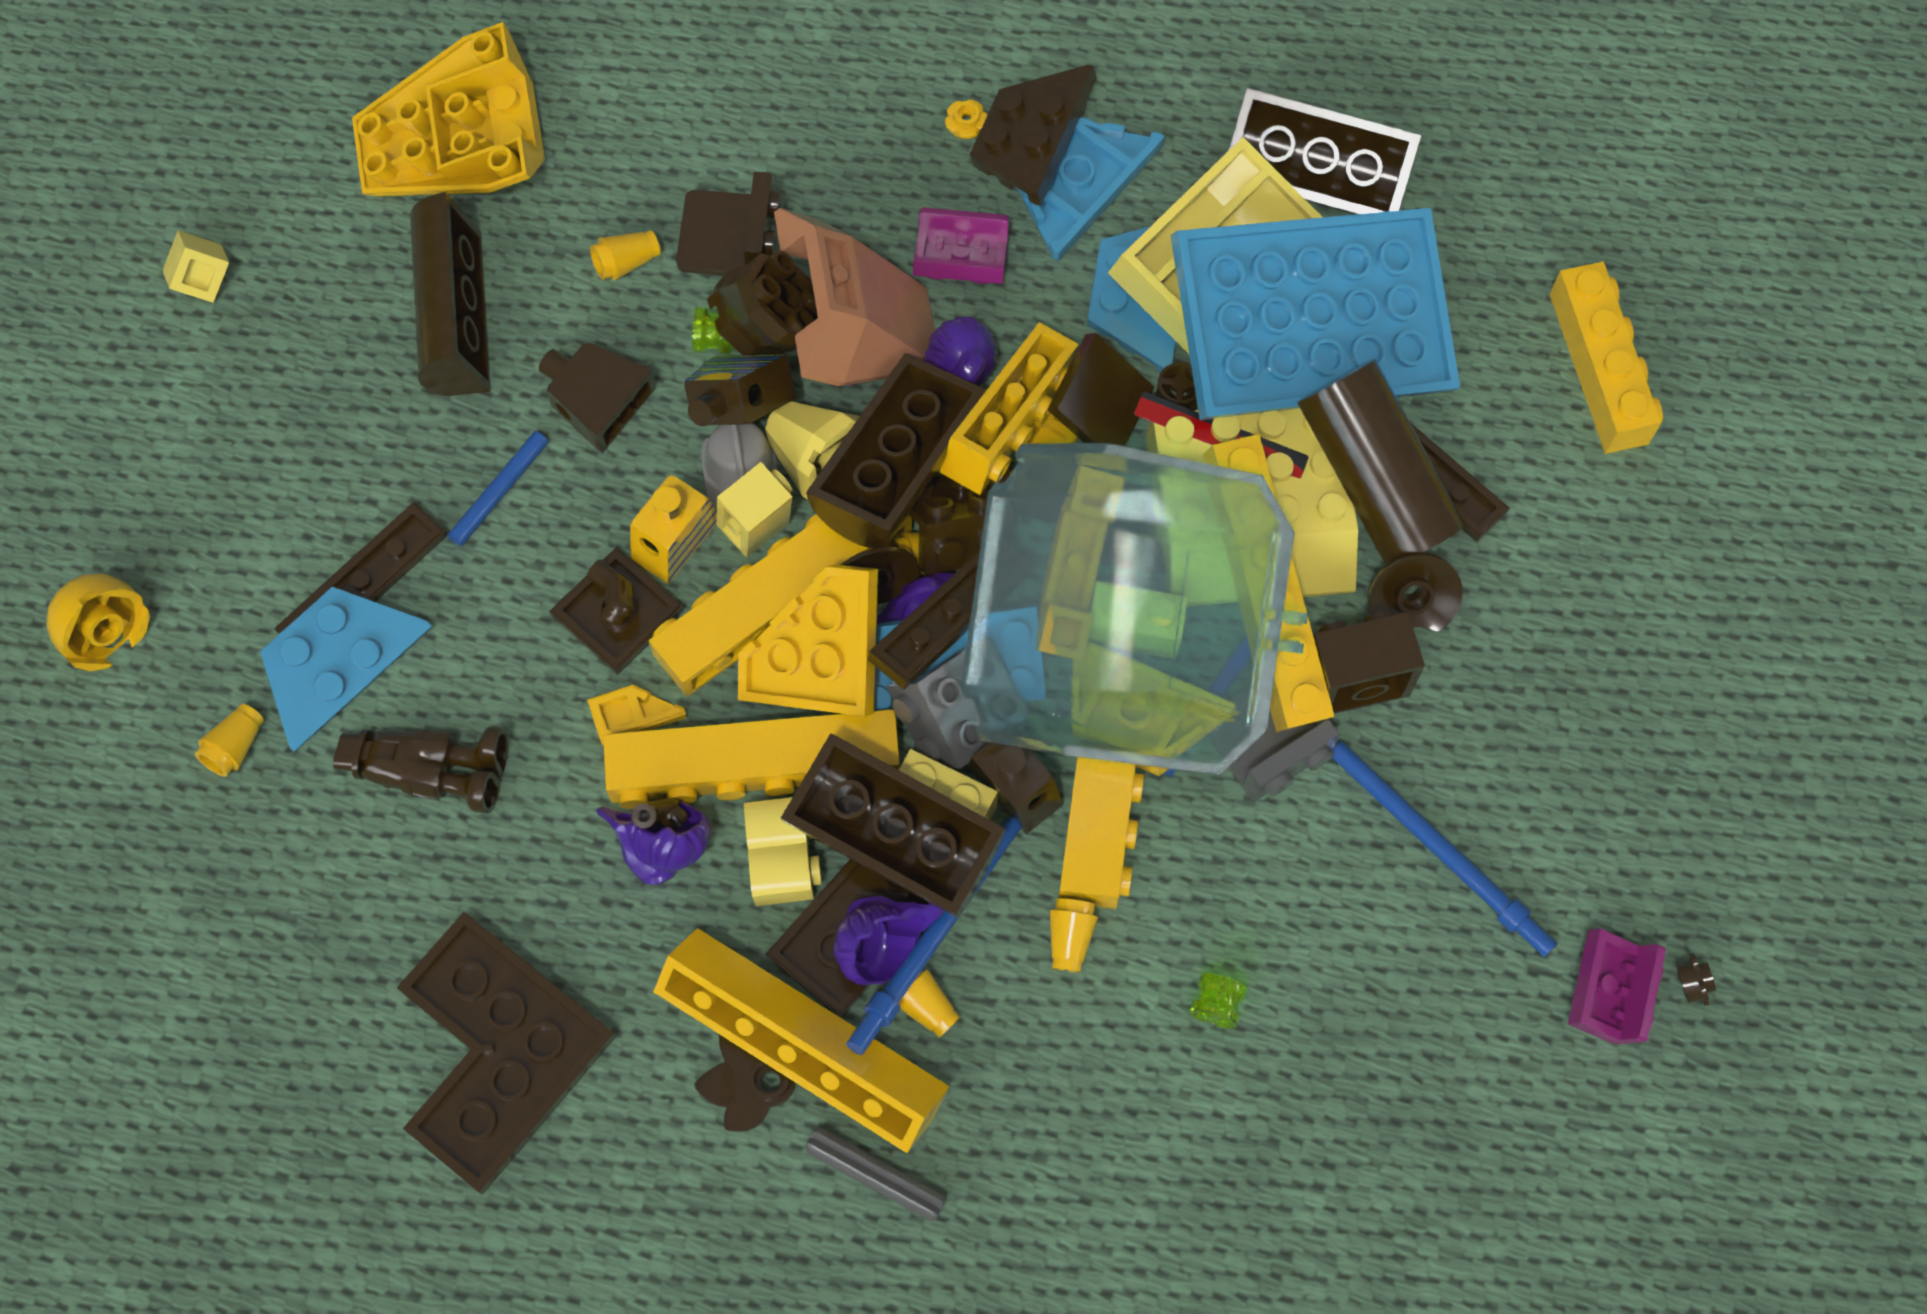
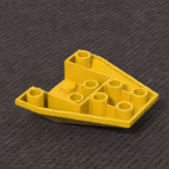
[352,22,545,196]

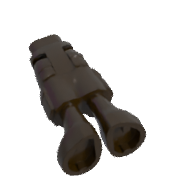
[333,726,509,814]

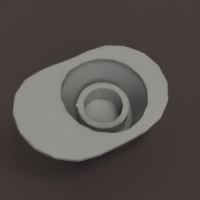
[701,423,778,506]

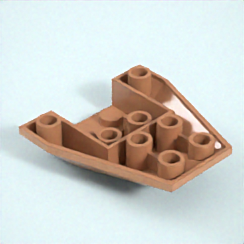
[774,208,935,386]

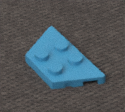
[1016,117,1165,262]
[1087,226,1176,372]
[260,587,432,753]

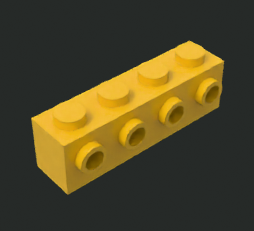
[1549,261,1663,454]
[940,322,1079,495]

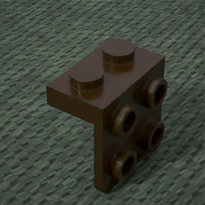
[676,172,782,276]
[909,475,1014,575]

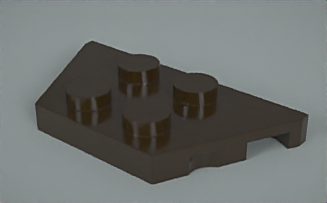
[970,65,1097,206]

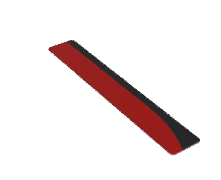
[1134,392,1309,479]

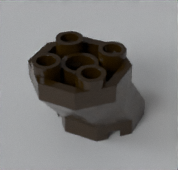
[707,251,818,355]

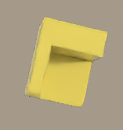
[163,230,229,303]

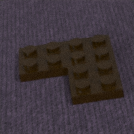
[397,912,616,1195]

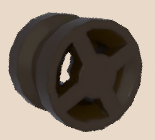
[1155,362,1198,411]

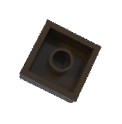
[1313,611,1425,714]

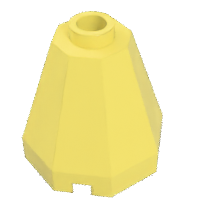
[765,402,860,500]

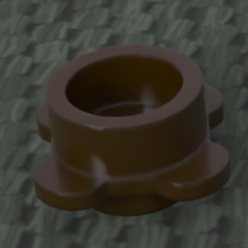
[1676,953,1716,1006]

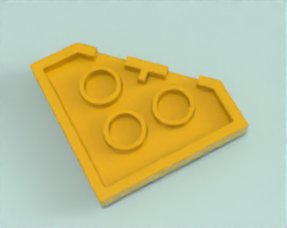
[738,565,878,717]

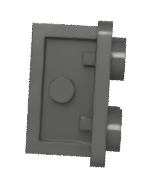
[886,639,1026,769]
[1208,682,1340,803]

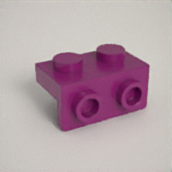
[913,207,1009,284]
[1568,928,1666,1044]

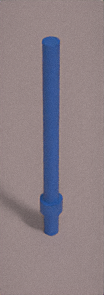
[1332,741,1558,958]
[846,817,1021,1055]

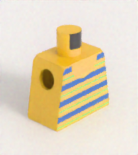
[630,475,717,584]

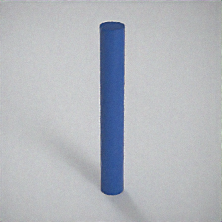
[447,431,549,547]

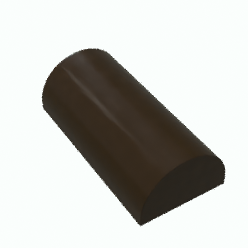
[1229,88,1421,214]
[410,192,491,396]
[806,353,986,548]
[1297,358,1465,565]
[780,733,1005,918]

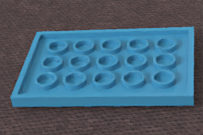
[1170,208,1460,420]

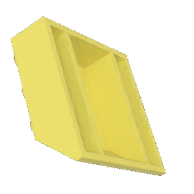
[1108,137,1322,354]
[1145,408,1358,607]

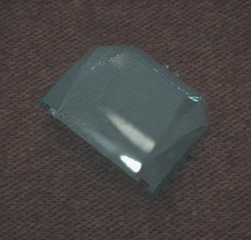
[961,443,1308,775]

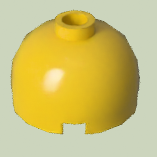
[46,573,150,671]

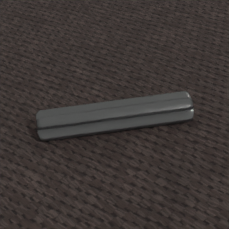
[805,1127,946,1221]

